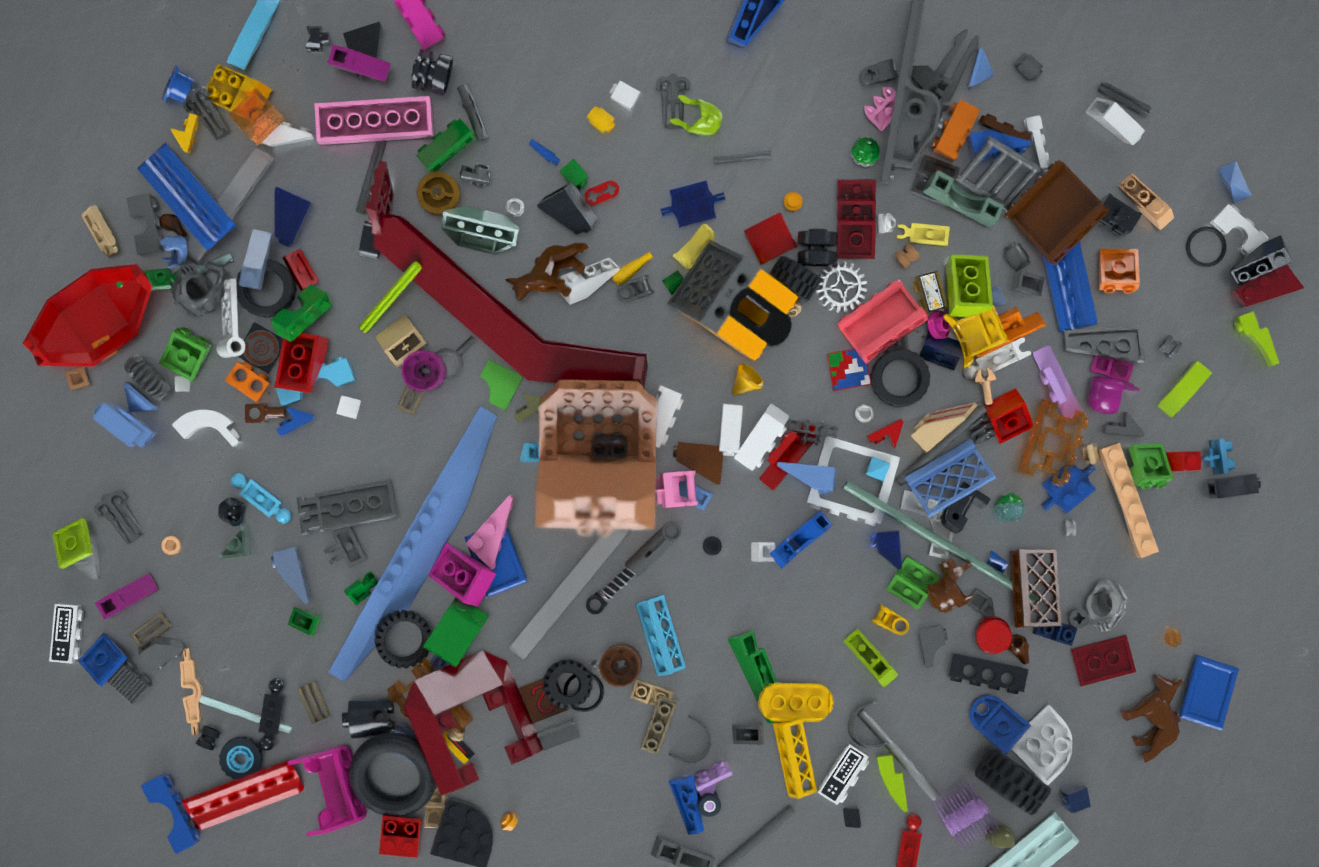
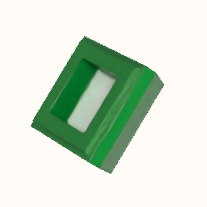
[662,270,684,295]

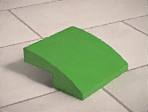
[886,555,940,610]

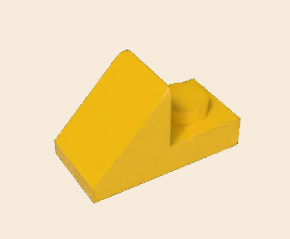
[170,113,200,155]

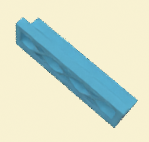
[635,595,686,677]

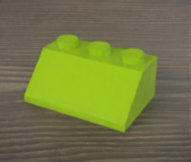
[945,254,993,317]

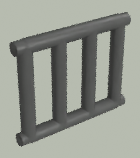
[954,136,1043,211]

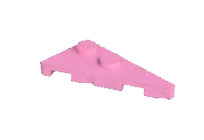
[465,495,514,569]

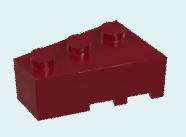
[1230,264,1304,308]

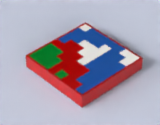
[827,349,871,391]

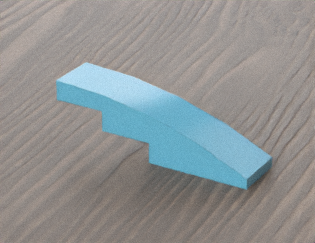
[227,0,280,70]

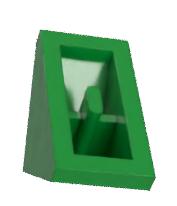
[288,607,322,636]

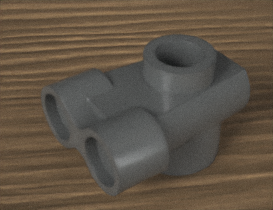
[460,164,490,187]

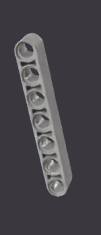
[187,147,274,265]

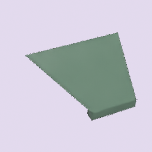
[218,525,251,559]

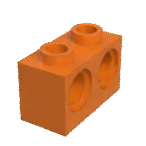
[225,361,272,403]

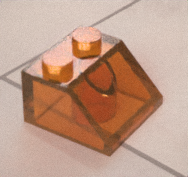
[228,88,285,146]

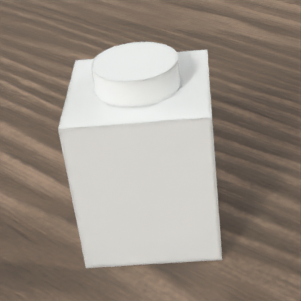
[610,81,640,111]

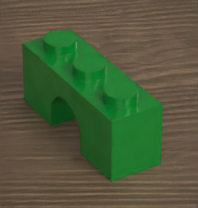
[271,284,331,342]

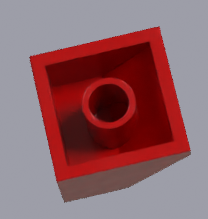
[983,388,1034,444]

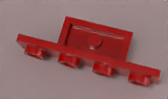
[759,421,819,490]

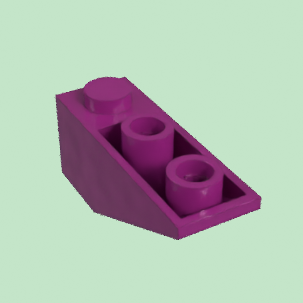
[327,44,391,82]
[95,573,159,620]

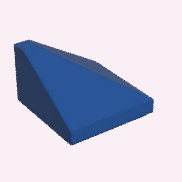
[986,551,1008,573]

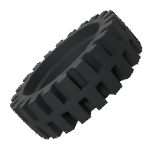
[374,610,432,669]

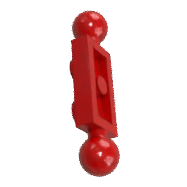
[896,814,922,867]

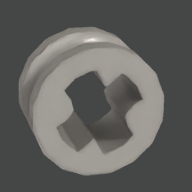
[1064,519,1076,536]

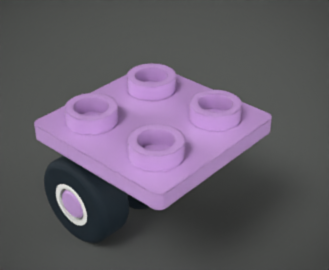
[694,761,732,817]

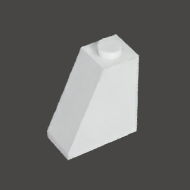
[1086,97,1145,145]
[719,404,743,456]

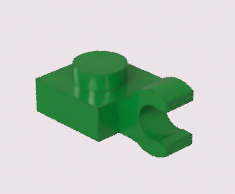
[344,571,378,605]

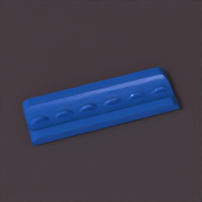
[137,142,236,251]
[1042,241,1097,332]

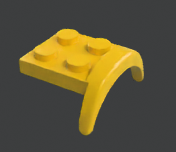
[943,305,1008,368]

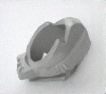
[1086,580,1128,631]

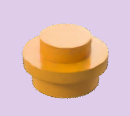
[783,192,803,211]
[500,812,518,831]

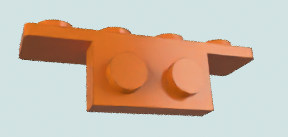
[976,307,1046,358]

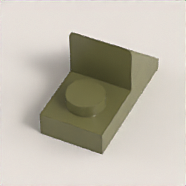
[514,393,540,423]

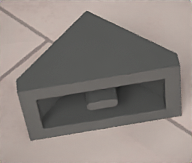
[732,723,764,745]

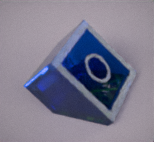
[870,530,902,570]

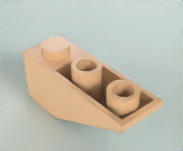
[1118,173,1174,230]

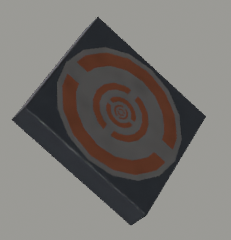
[237,322,283,374]

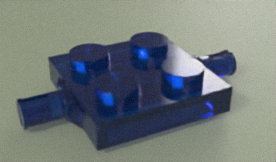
[660,180,725,228]

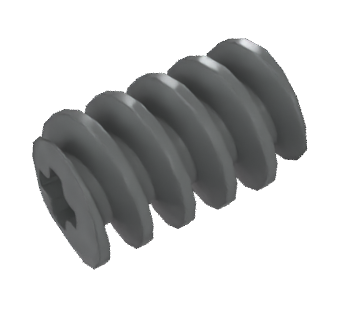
[966,401,995,444]

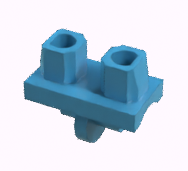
[1203,439,1236,475]

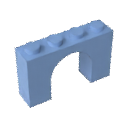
[93,403,156,448]

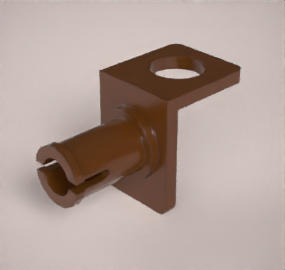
[245,403,286,423]

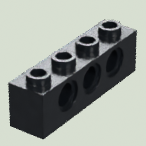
[946,652,1028,694]

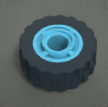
[219,736,263,780]

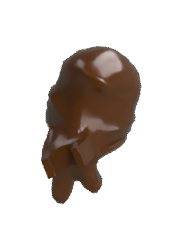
[927,558,974,613]

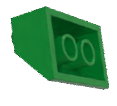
[416,119,476,173]

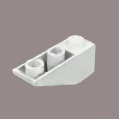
[250,116,315,147]
[560,257,620,305]

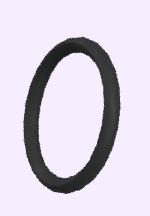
[1186,227,1227,267]
[563,672,604,712]

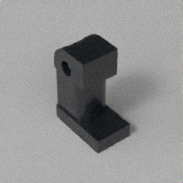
[940,482,991,534]

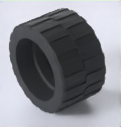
[236,259,296,318]
[870,349,931,407]

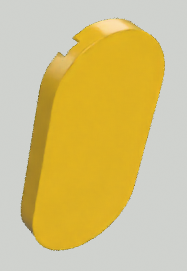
[758,683,834,722]

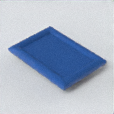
[464,527,528,598]
[1179,654,1239,731]

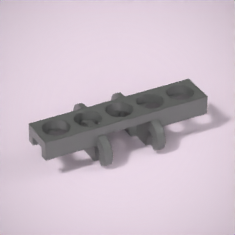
[787,419,838,445]

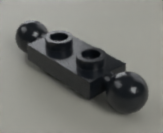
[258,678,284,751]

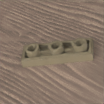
[640,695,678,755]

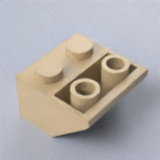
[375,314,428,367]

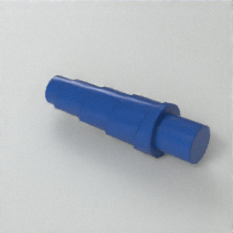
[529,139,560,166]

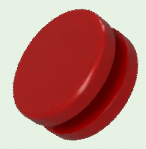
[975,616,1012,654]

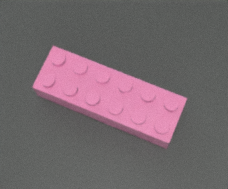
[314,96,434,145]

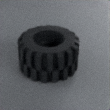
[769,256,821,301]
[543,660,593,709]

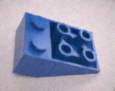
[966,130,1032,162]

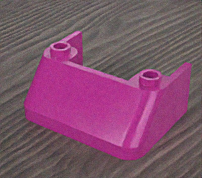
[288,745,367,836]

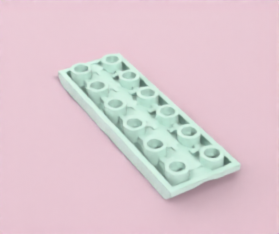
[988,811,1079,867]

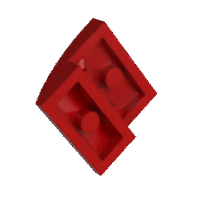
[744,212,798,265]

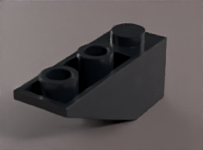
[1230,235,1292,285]

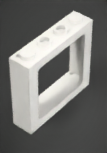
[806,436,900,526]

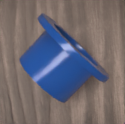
[162,65,193,103]

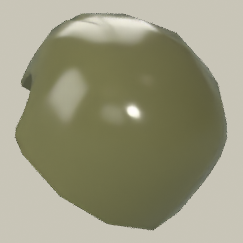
[985,825,1015,848]

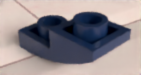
[1033,616,1078,646]

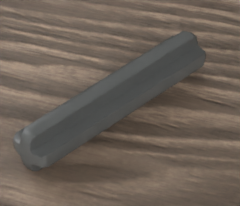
[1098,81,1152,116]

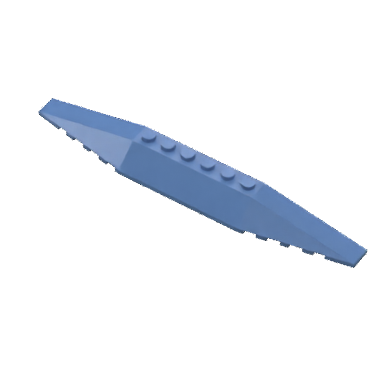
[328,406,497,682]

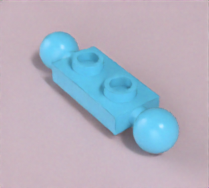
[230,473,291,524]

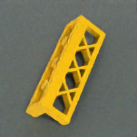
[773,718,817,799]

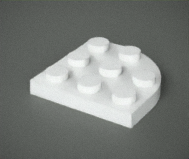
[1012,704,1072,785]

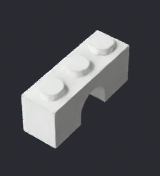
[1209,204,1269,257]

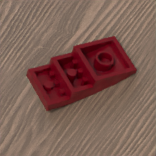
[836,179,876,259]

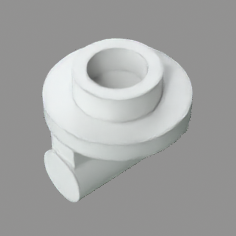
[877,213,896,234]

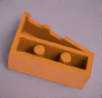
[931,99,980,163]

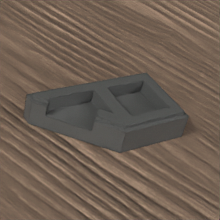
[911,65,942,91]
[966,588,995,618]

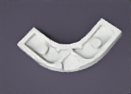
[900,490,953,559]

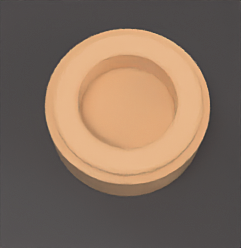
[161,536,182,555]

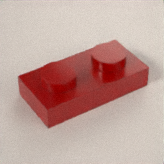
[282,248,319,291]

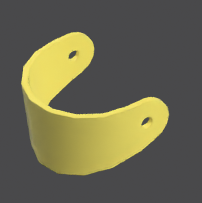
[673,223,715,270]

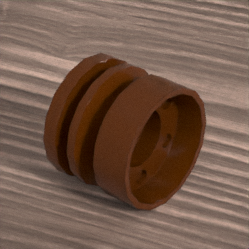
[599,643,642,687]

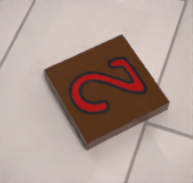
[519,678,569,724]

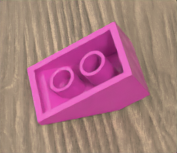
[428,543,496,607]

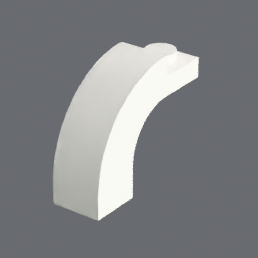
[172,410,241,447]

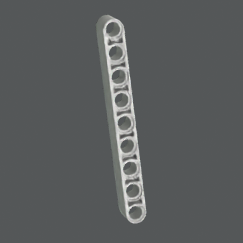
[509,529,631,660]

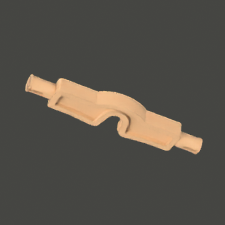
[180,648,202,735]

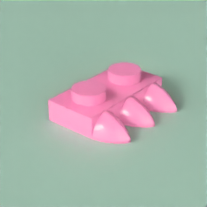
[864,87,896,132]

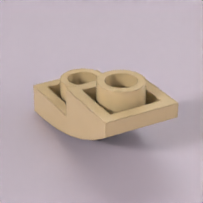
[630,679,675,706]

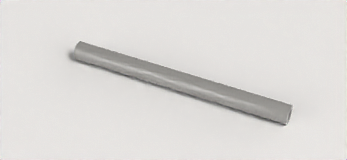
[857,709,940,801]

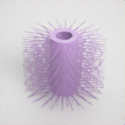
[933,780,999,851]

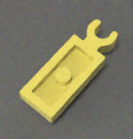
[896,223,950,246]

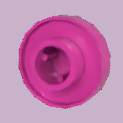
[927,311,951,339]

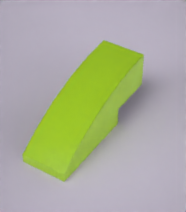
[1157,361,1212,418]
[876,753,908,812]

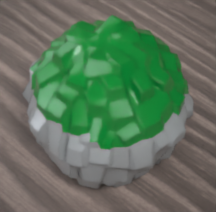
[850,136,881,167]

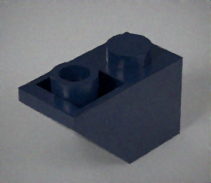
[1060,786,1091,813]

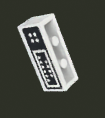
[49,603,84,664]
[817,742,869,805]

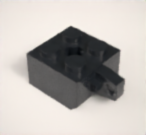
[1098,193,1142,236]

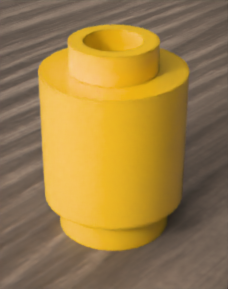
[587,106,616,134]

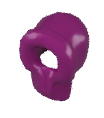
[1088,376,1140,414]

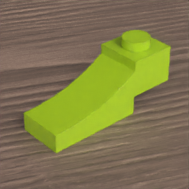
[1234,311,1279,366]

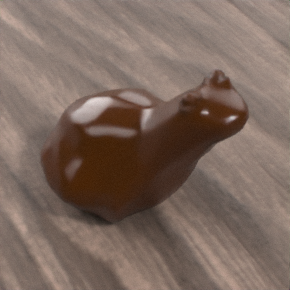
[160,214,187,237]
[1008,634,1029,665]

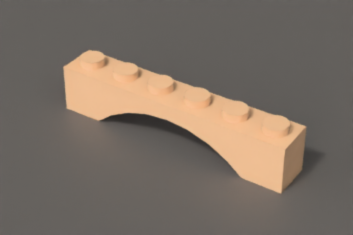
[1098,443,1159,558]

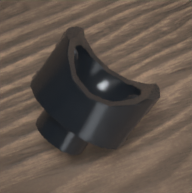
[305,26,330,52]
[218,497,245,526]

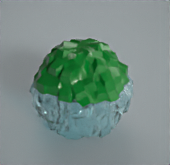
[994,492,1025,522]

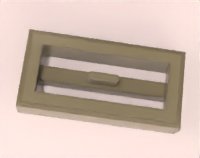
[397,385,425,416]
[129,611,173,647]
[297,681,330,724]

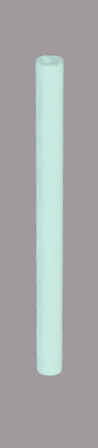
[199,695,292,735]

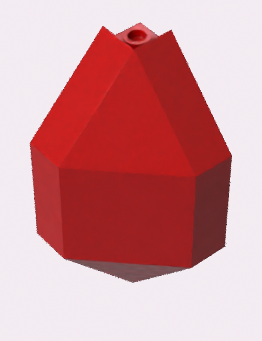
[22,264,153,367]

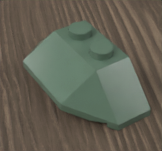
[441,206,519,254]

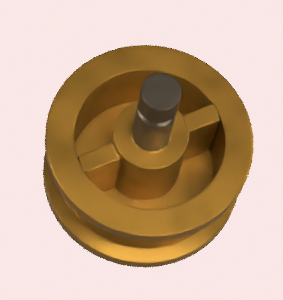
[417,171,460,215]

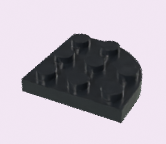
[430,798,493,867]

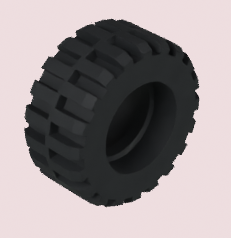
[975,748,1051,815]

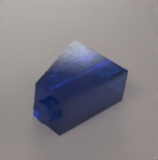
[274,186,313,247]

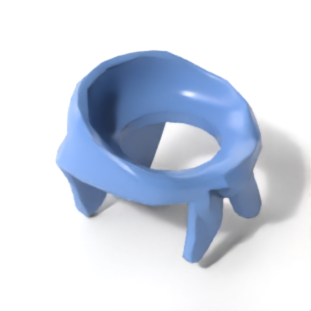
[160,235,188,268]

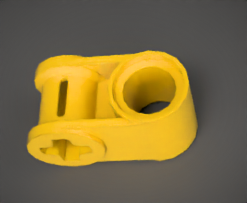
[871,604,909,635]

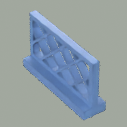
[905,439,996,517]

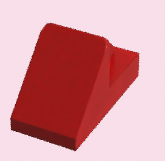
[866,419,904,448]
[1166,451,1201,471]

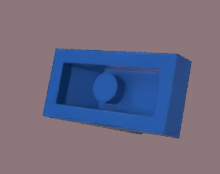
[276,407,316,436]

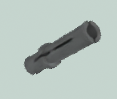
[457,83,489,142]

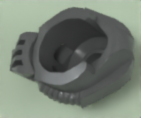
[171,264,212,316]

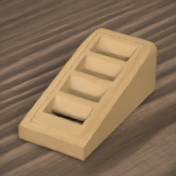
[1081,443,1100,464]

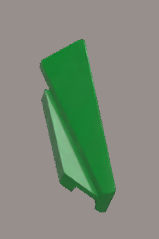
[728,630,778,723]

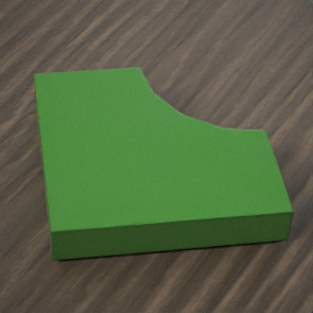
[480,359,523,411]

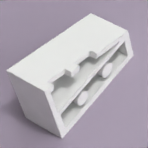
[656,385,684,448]

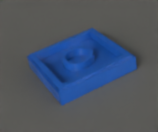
[78,633,127,686]

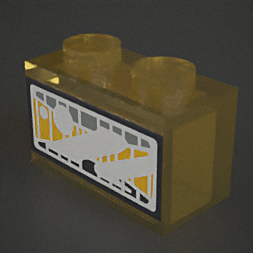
[912,270,948,314]

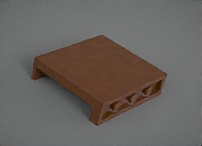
[1004,160,1110,265]

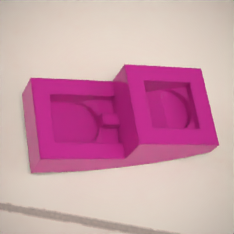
[1090,356,1135,383]

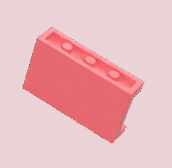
[837,279,928,364]

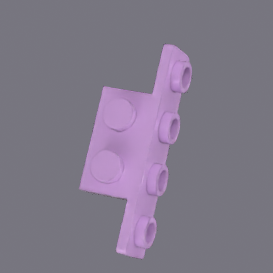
[1032,345,1082,421]

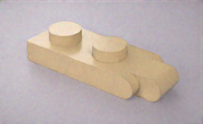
[81,205,118,257]

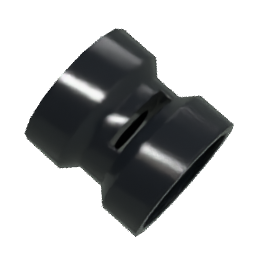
[196,725,221,751]

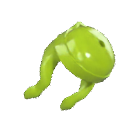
[670,95,722,136]

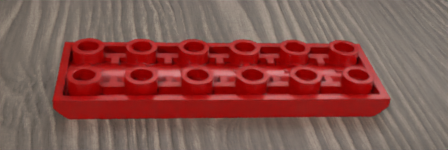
[182,760,304,830]

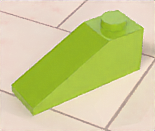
[843,628,898,687]

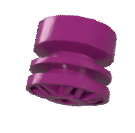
[401,350,447,391]

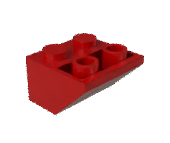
[379,815,421,858]

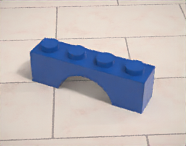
[141,773,200,854]

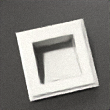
[336,395,361,419]
[751,542,775,562]

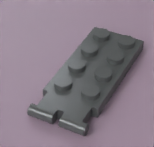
[296,479,397,535]

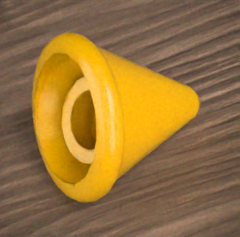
[732,364,763,395]

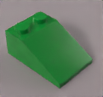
[423,597,489,667]

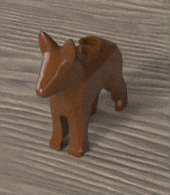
[505,243,588,301]
[1120,674,1184,763]

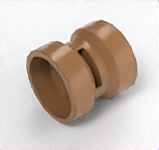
[894,243,920,269]

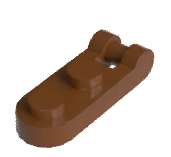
[978,114,1031,141]

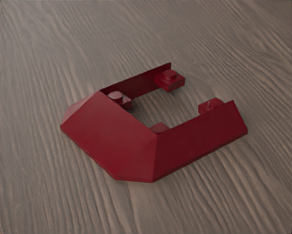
[404,651,543,796]

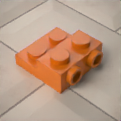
[1098,249,1140,294]

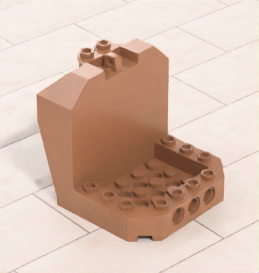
[536,380,657,535]

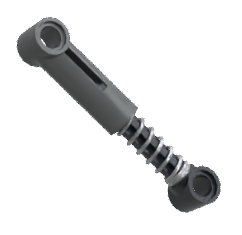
[586,522,681,615]

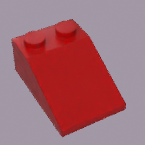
[274,333,329,393]

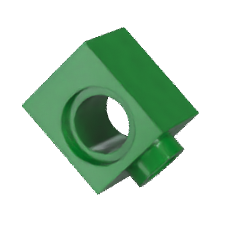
[559,159,589,190]

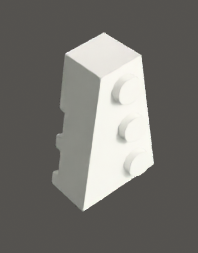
[734,403,789,471]

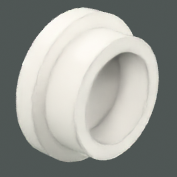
[505,198,525,217]
[855,404,874,423]

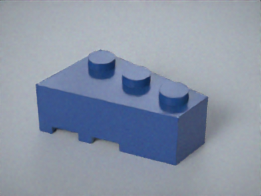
[725,0,785,47]

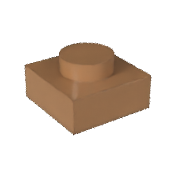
[65,366,90,390]

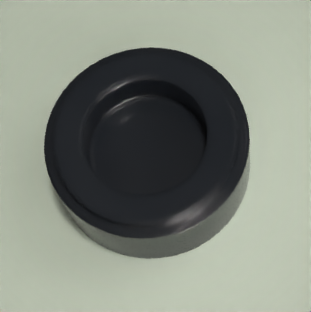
[703,536,722,556]

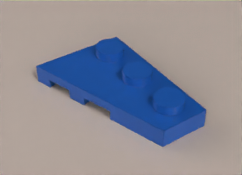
[668,775,704,835]

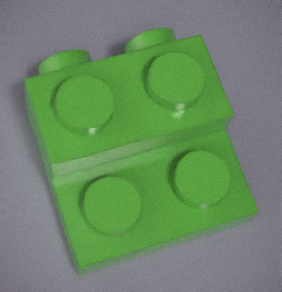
[158,327,212,381]
[1129,443,1174,489]

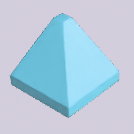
[520,443,539,462]
[865,457,890,482]

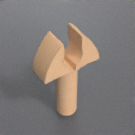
[975,368,996,405]

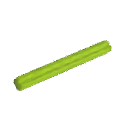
[359,261,422,333]

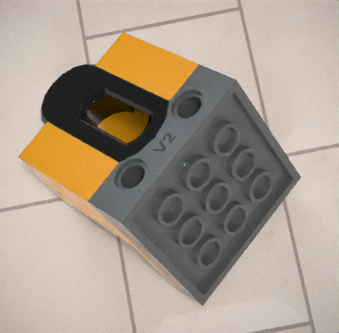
[667,240,798,361]

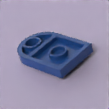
[970,695,1031,755]

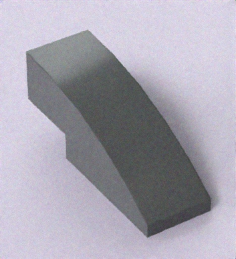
[651,836,715,867]

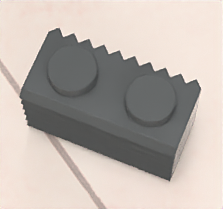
[107,661,151,705]

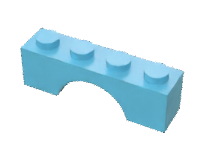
[274,356,356,406]

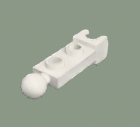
[1023,115,1050,177]
[963,337,1031,380]

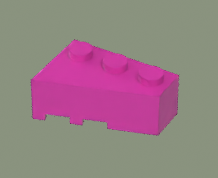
[394,0,445,52]

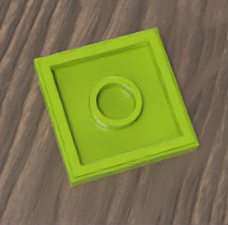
[52,518,93,569]

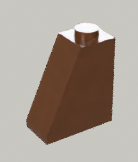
[673,442,723,485]

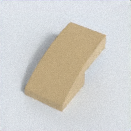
[424,787,446,829]

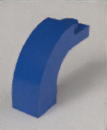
[769,510,833,568]

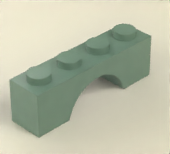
[923,170,1004,228]

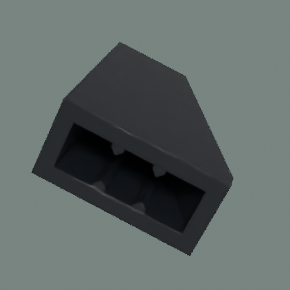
[343,22,382,81]
[537,181,598,234]
[1207,474,1261,499]

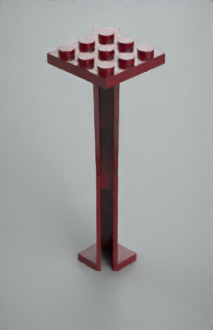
[366,161,648,389]

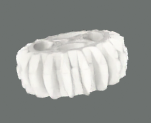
[816,261,867,313]

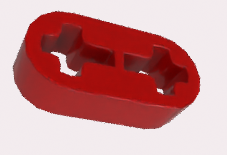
[584,181,619,206]

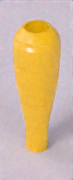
[611,251,653,285]

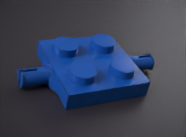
[1041,460,1096,514]

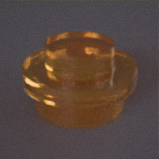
[1165,628,1181,648]

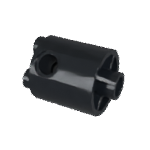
[342,697,395,739]

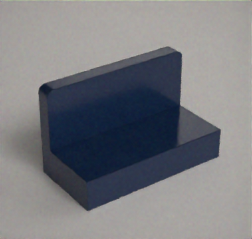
[919,330,962,370]

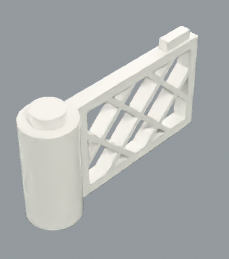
[216,279,245,358]

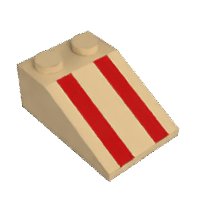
[911,402,977,453]

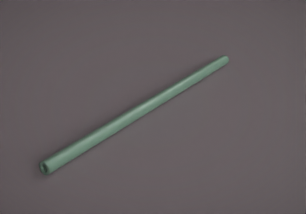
[843,480,1042,606]

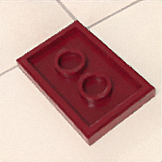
[1070,634,1136,686]

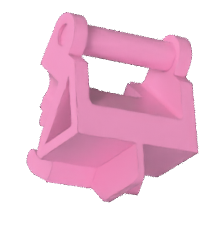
[655,470,698,508]

